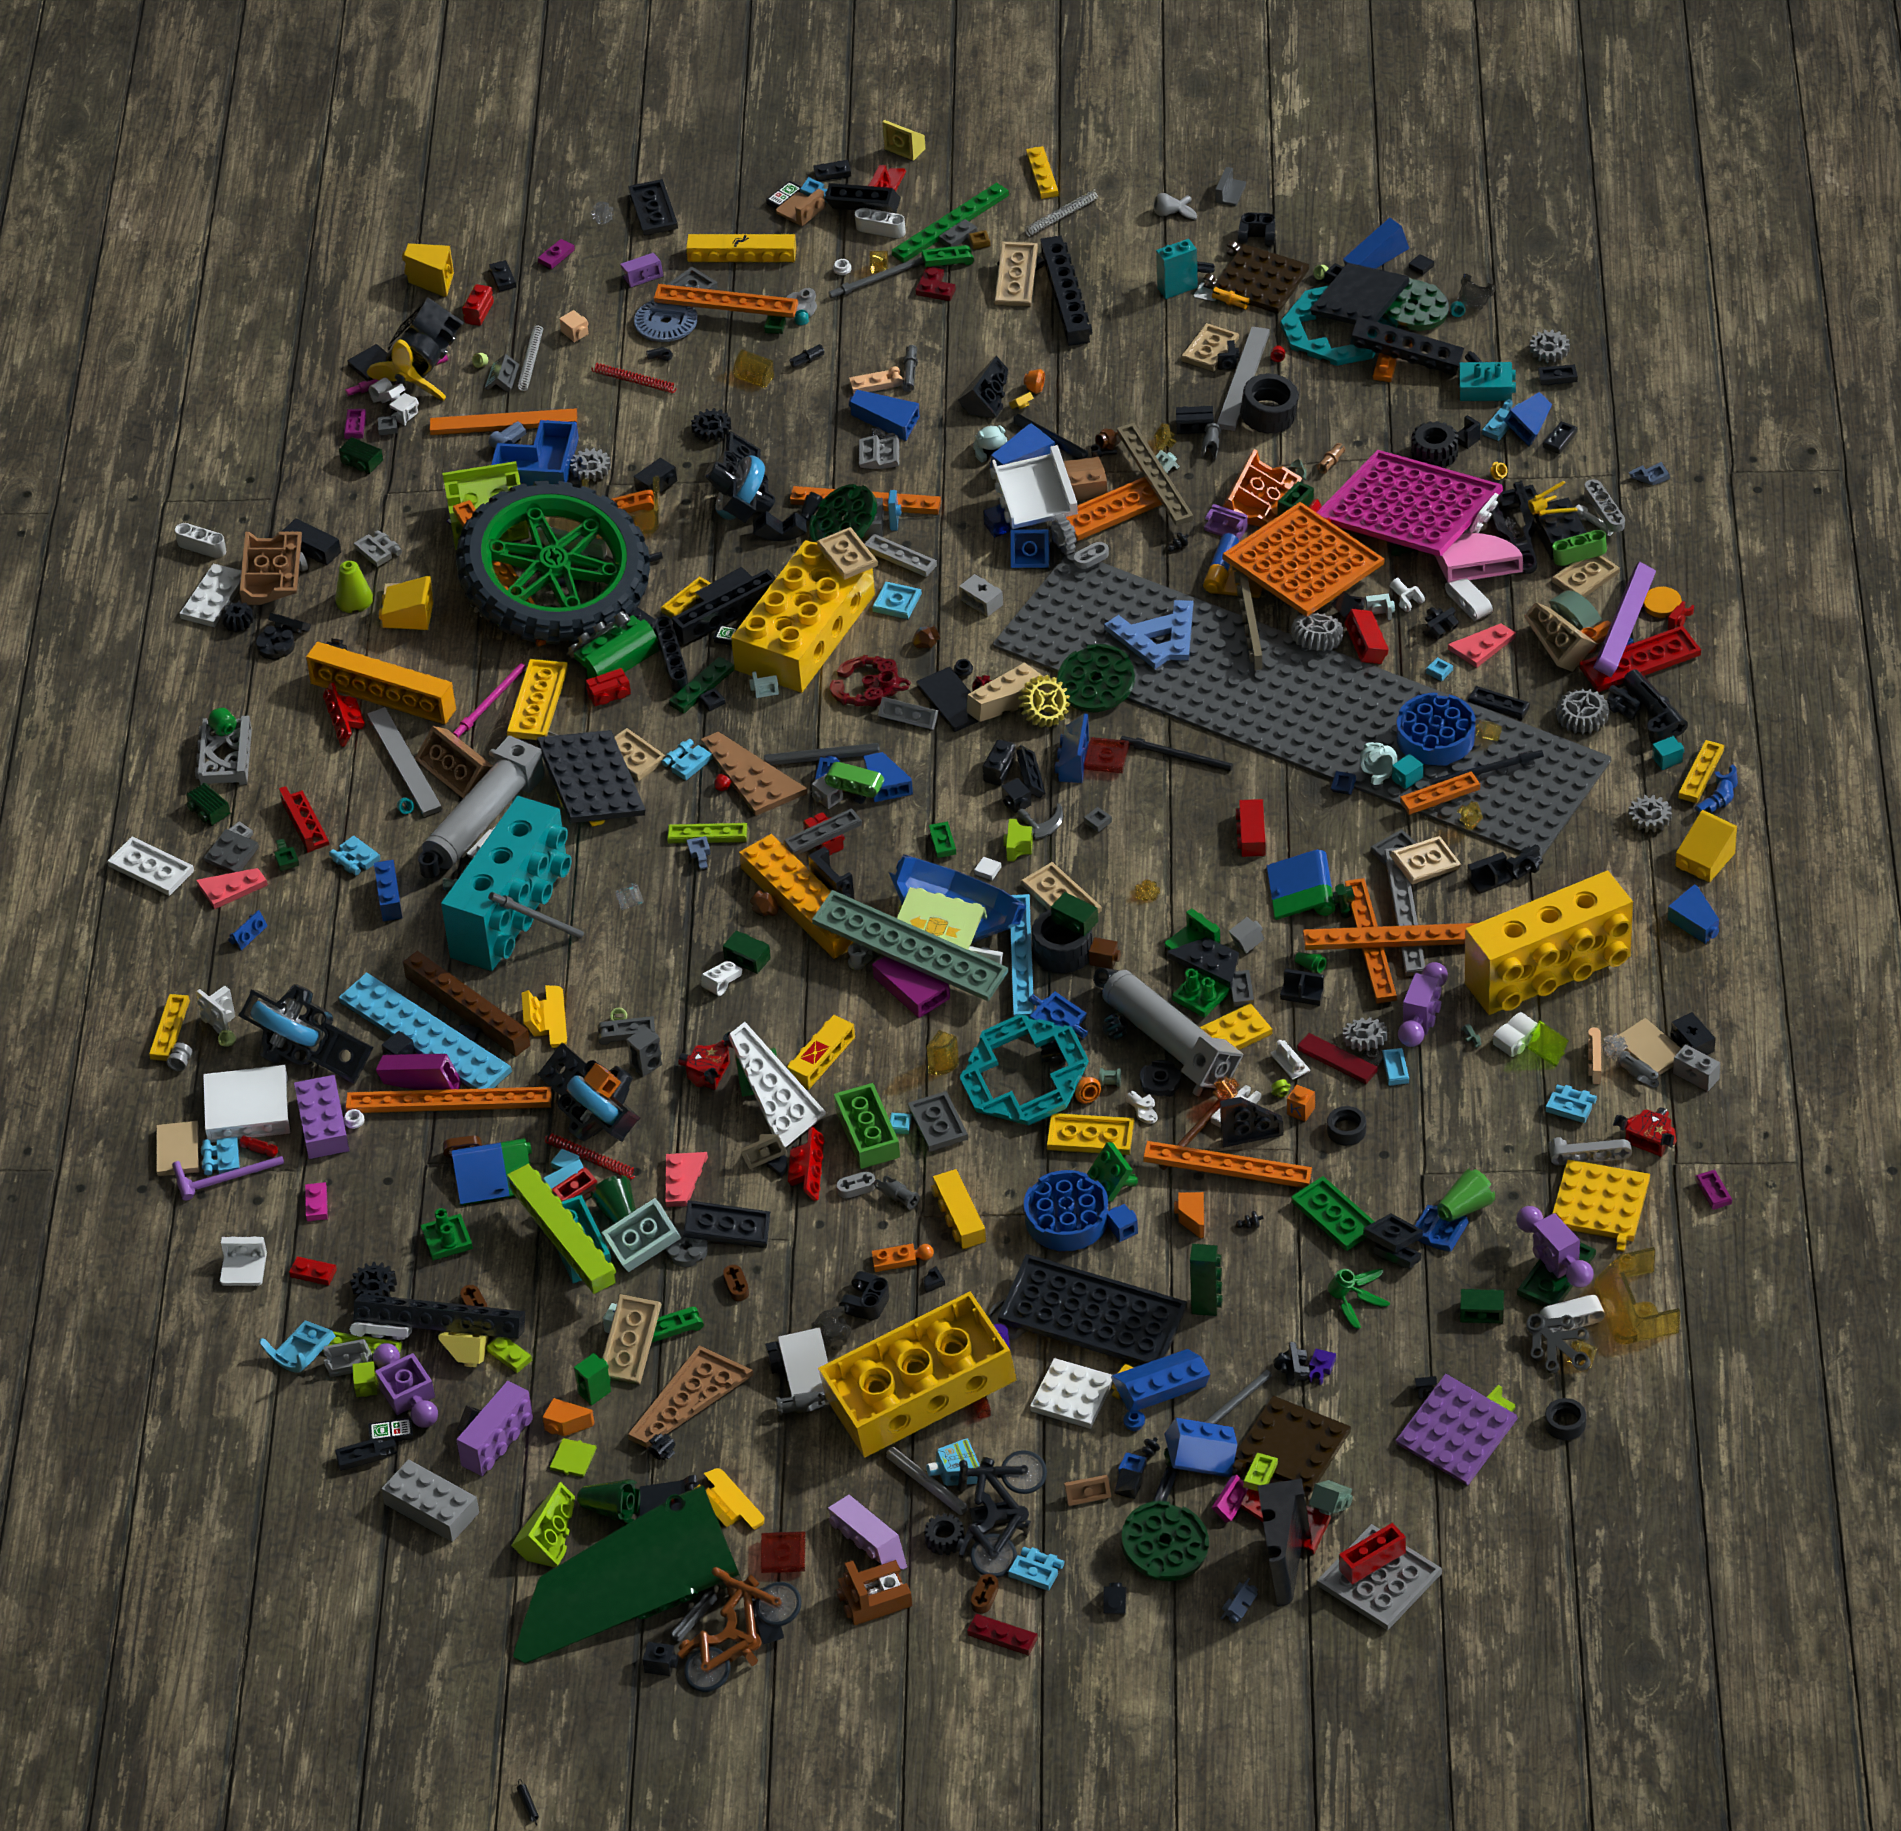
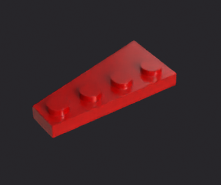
[1241,1489,1331,1554]

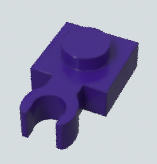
[1309,1349,1336,1385]

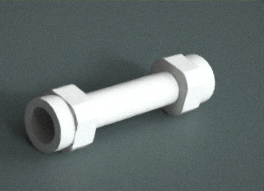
[1575,505,1613,536]

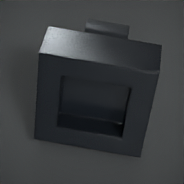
[1413,1376,1437,1399]

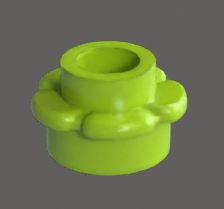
[1271,1079,1291,1098]

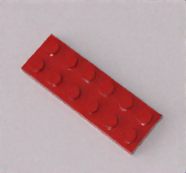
[1579,626,1701,692]

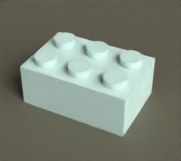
[602,1198,681,1272]

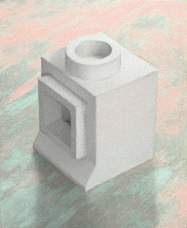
[390,393,419,425]

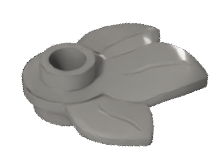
[786,288,817,317]

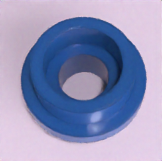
[1123,1411,1145,1431]

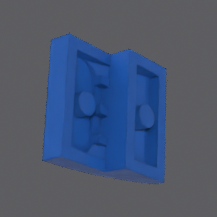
[1415,1205,1469,1252]

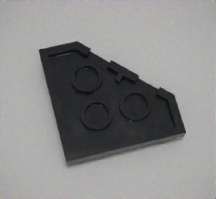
[1220,1097,1284,1148]

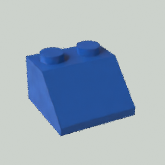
[1011,529,1050,568]

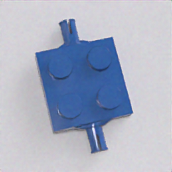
[1028,991,1088,1039]

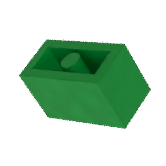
[574,1353,611,1406]

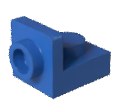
[815,756,840,780]

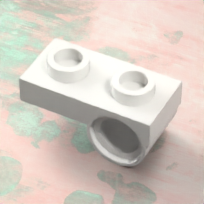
[369,378,405,403]
[701,961,742,996]

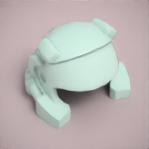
[973,425,1008,462]
[1360,742,1397,785]

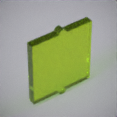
[1526,1021,1569,1067]

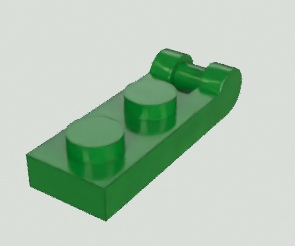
[921,245,975,267]
[651,1307,704,1343]

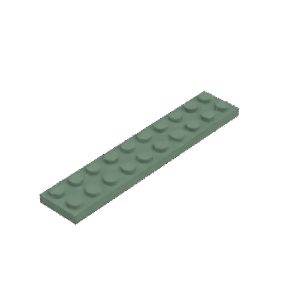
[812,890,1008,1001]

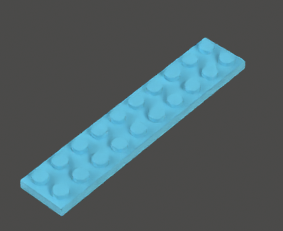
[339,972,512,1089]

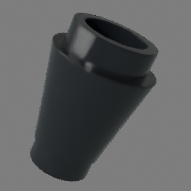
[800,492,823,521]

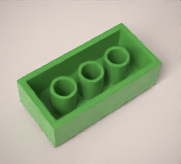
[834,1083,900,1169]

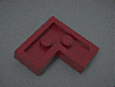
[916,267,956,301]

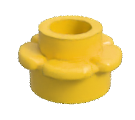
[1490,462,1507,480]

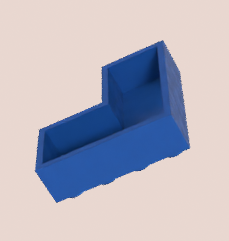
[491,420,579,486]

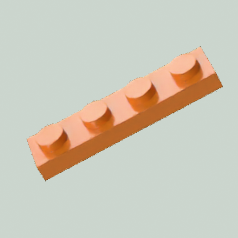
[1400,771,1480,815]

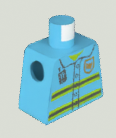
[926,1438,980,1486]

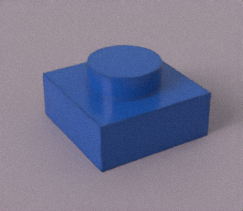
[1118,1452,1147,1473]

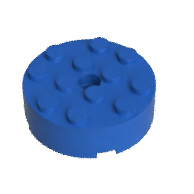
[1397,693,1475,766]
[1024,1170,1108,1251]

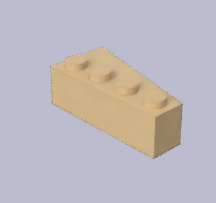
[1524,602,1597,672]
[967,662,1050,722]

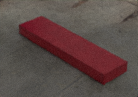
[1297,1033,1377,1084]

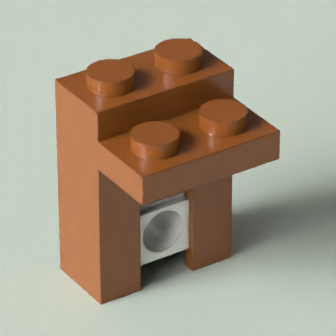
[836,1560,912,1626]

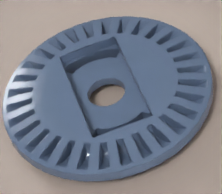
[634,300,697,342]

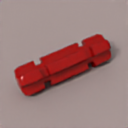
[239,1135,278,1157]

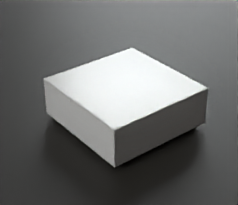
[974,857,1001,881]

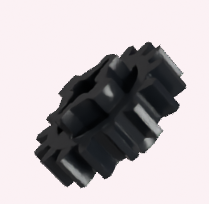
[691,408,732,442]
[351,1262,397,1297]

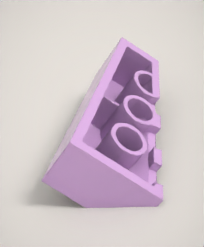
[828,1495,907,1569]

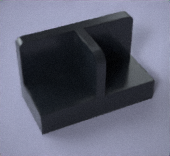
[1467,852,1513,894]
[1280,969,1324,1006]

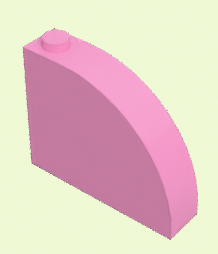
[1435,533,1523,583]

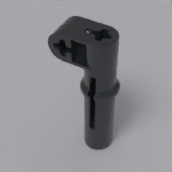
[1623,669,1688,744]

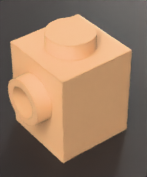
[559,310,589,342]

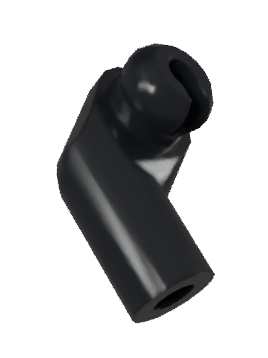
[646,347,673,361]

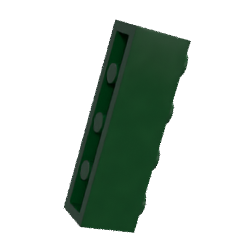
[1190,1244,1223,1316]

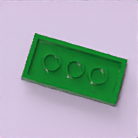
[1291,1176,1375,1251]

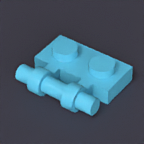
[662,739,713,781]
[329,836,381,875]
[1546,1085,1597,1123]
[201,1137,240,1176]
[1008,1547,1065,1591]

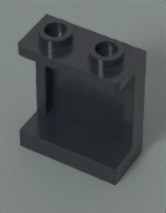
[808,847,855,900]

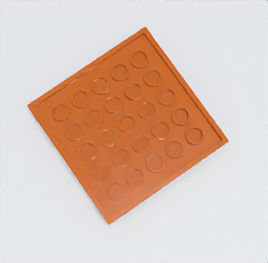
[1222,502,1385,617]

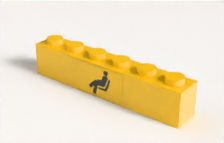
[686,234,796,262]

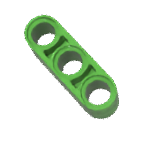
[1552,530,1607,566]
[824,762,884,798]

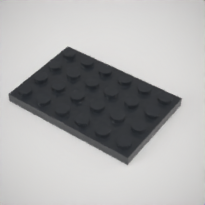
[536,730,646,823]

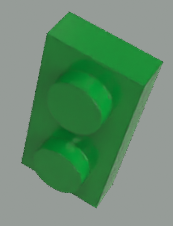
[929,821,957,858]

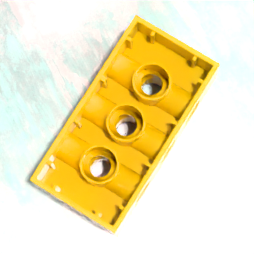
[731,540,875,693]
[1465,870,1633,1015]
[818,1291,1017,1458]

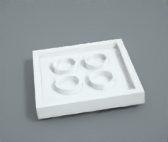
[1030,1358,1113,1429]

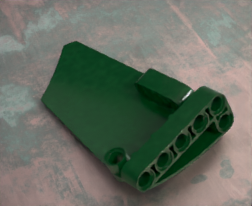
[513,1485,742,1664]

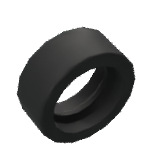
[1327,1106,1366,1146]
[1545,1398,1587,1440]

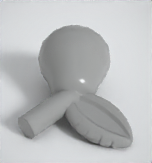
[1154,193,1197,220]

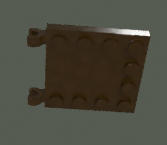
[1232,1396,1351,1493]

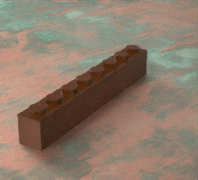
[403,950,531,1057]

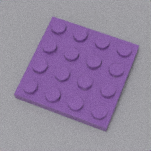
[1396,1374,1518,1486]

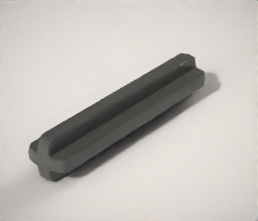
[670,1590,717,1642]

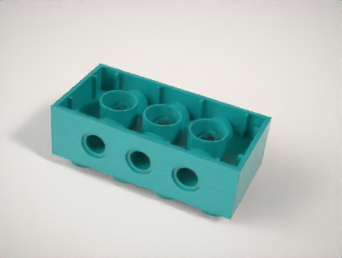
[441,796,572,971]

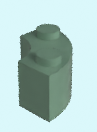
[1548,590,1602,631]

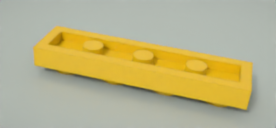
[1026,146,1059,199]
[1678,740,1724,803]
[149,994,190,1061]

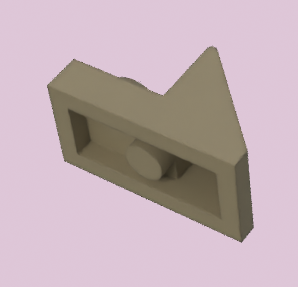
[741,1134,787,1170]

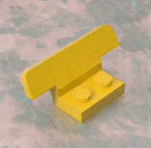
[521,985,567,1048]
[694,1468,764,1530]

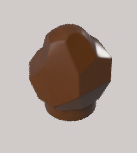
[1095,428,1121,450]
[912,625,941,648]
[750,890,779,917]

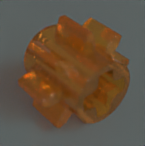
[1213,1076,1239,1100]

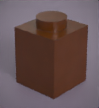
[1089,937,1121,969]

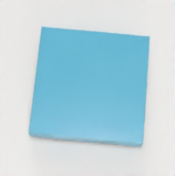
[872,582,922,619]

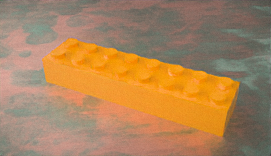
[306,642,456,725]
[739,834,854,959]

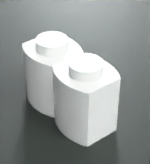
[1493,1012,1540,1057]

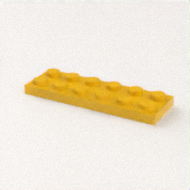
[507,659,568,740]

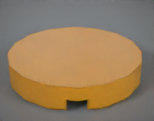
[1643,586,1682,618]

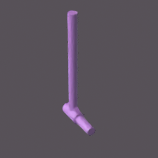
[172,1156,284,1201]

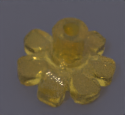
[1135,879,1160,901]

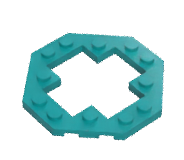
[1281,286,1397,366]
[960,1014,1089,1125]

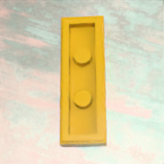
[661,576,711,618]

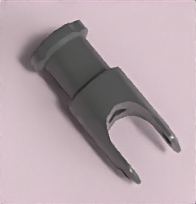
[1201,423,1221,462]
[1616,1051,1659,1088]
[874,1176,920,1210]
[776,1391,825,1416]

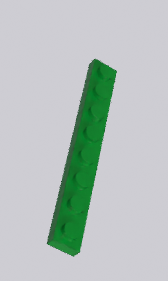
[892,182,1009,263]

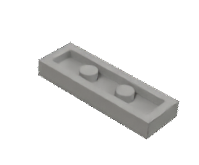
[878,697,938,729]

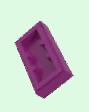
[538,239,575,269]
[344,409,366,439]
[1695,1169,1732,1210]

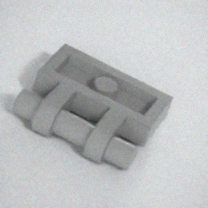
[354,530,402,567]

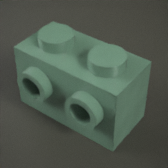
[1309,1480,1353,1515]

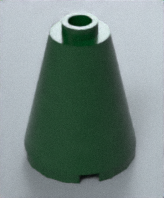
[590,1175,636,1225]
[577,1479,640,1523]

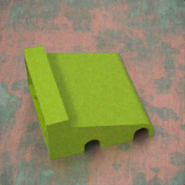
[442,461,530,550]

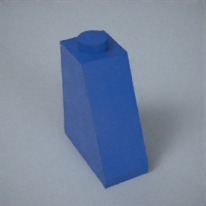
[1504,392,1552,446]
[863,752,913,802]
[1668,884,1719,944]

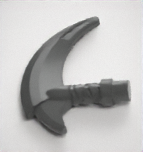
[1017,804,1063,839]

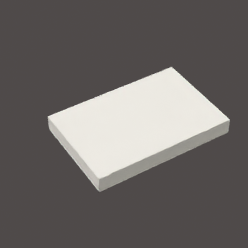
[778,1327,828,1397]

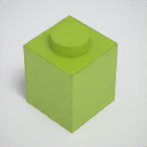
[352,1361,378,1397]

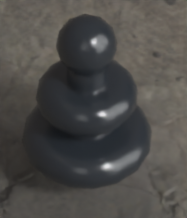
[1167,532,1189,552]
[1236,1211,1264,1228]
[1141,1437,1160,1459]

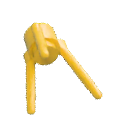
[1528,481,1578,516]

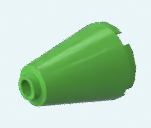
[1437,1169,1495,1222]

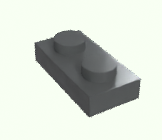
[939,219,977,247]
[1231,970,1254,1007]

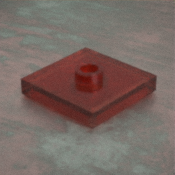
[1084,737,1129,773]
[761,1531,806,1573]

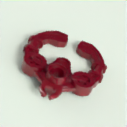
[829,655,911,707]

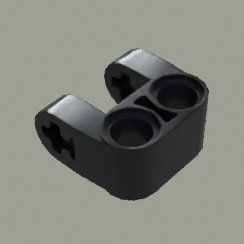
[1238,212,1275,246]
[838,1271,889,1321]

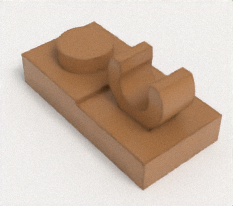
[1064,1475,1111,1506]

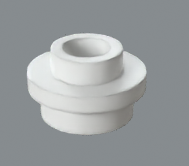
[833,259,851,275]
[344,1109,365,1129]

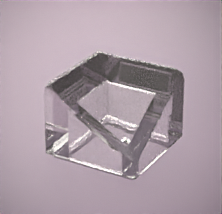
[615,883,644,910]

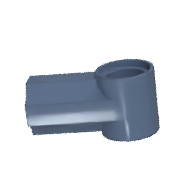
[488,421,526,449]

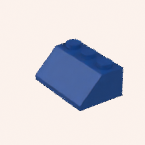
[1055,713,1089,783]
[1164,1418,1237,1477]

